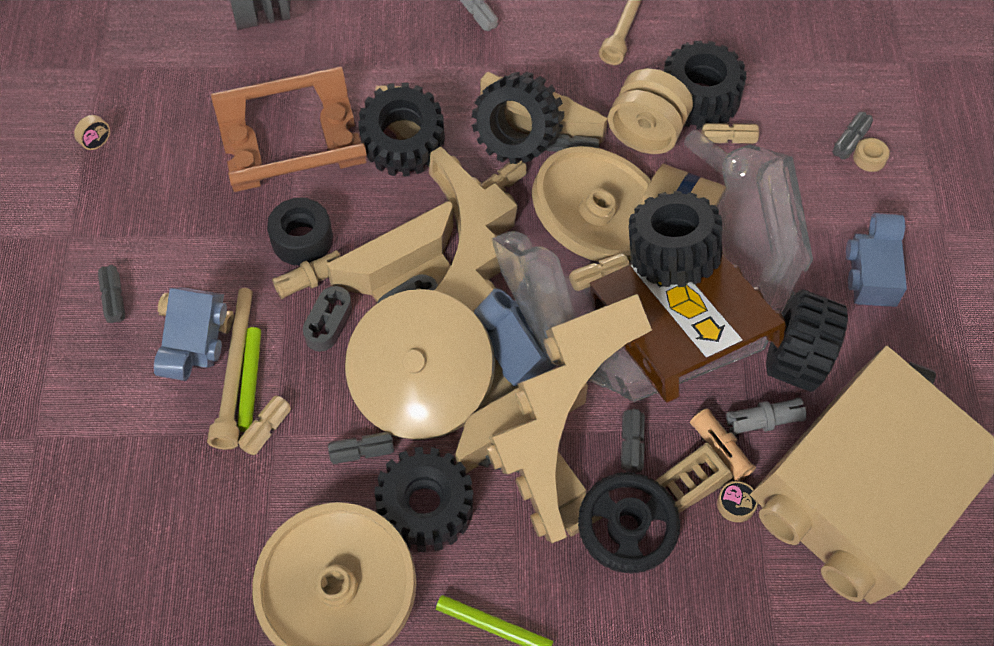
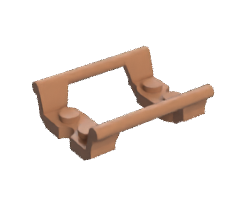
[211,66,367,192]

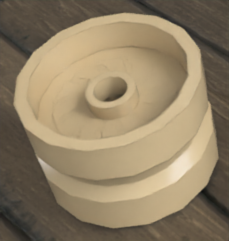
[608,68,693,154]

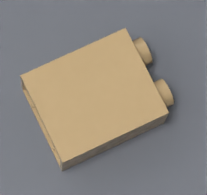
[750,345,994,605]

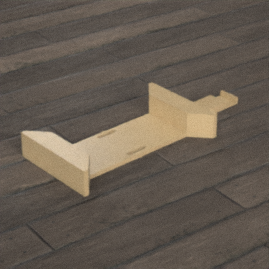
[326,201,602,537]

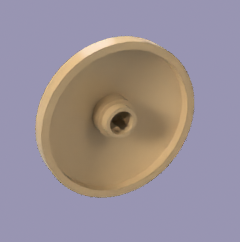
[532,147,651,263]
[345,289,495,440]
[252,503,416,646]

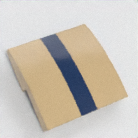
[641,164,726,207]

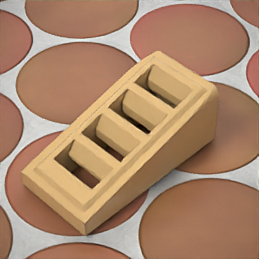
[655,442,733,513]

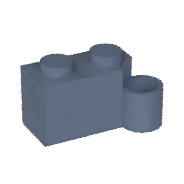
[846,213,907,307]
[154,287,227,381]
[474,289,558,386]

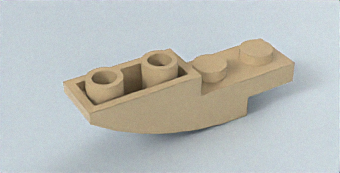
[480,71,608,143]

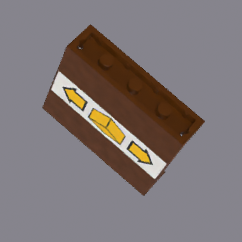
[590,251,786,403]

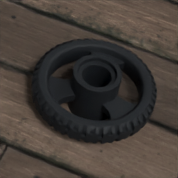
[578,472,680,574]

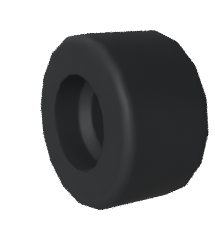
[267,198,333,265]

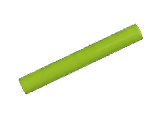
[237,327,261,432]
[436,595,554,646]

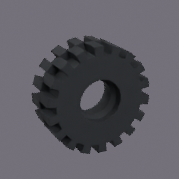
[374,447,473,553]

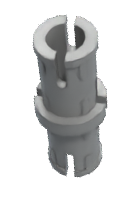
[726,397,806,435]

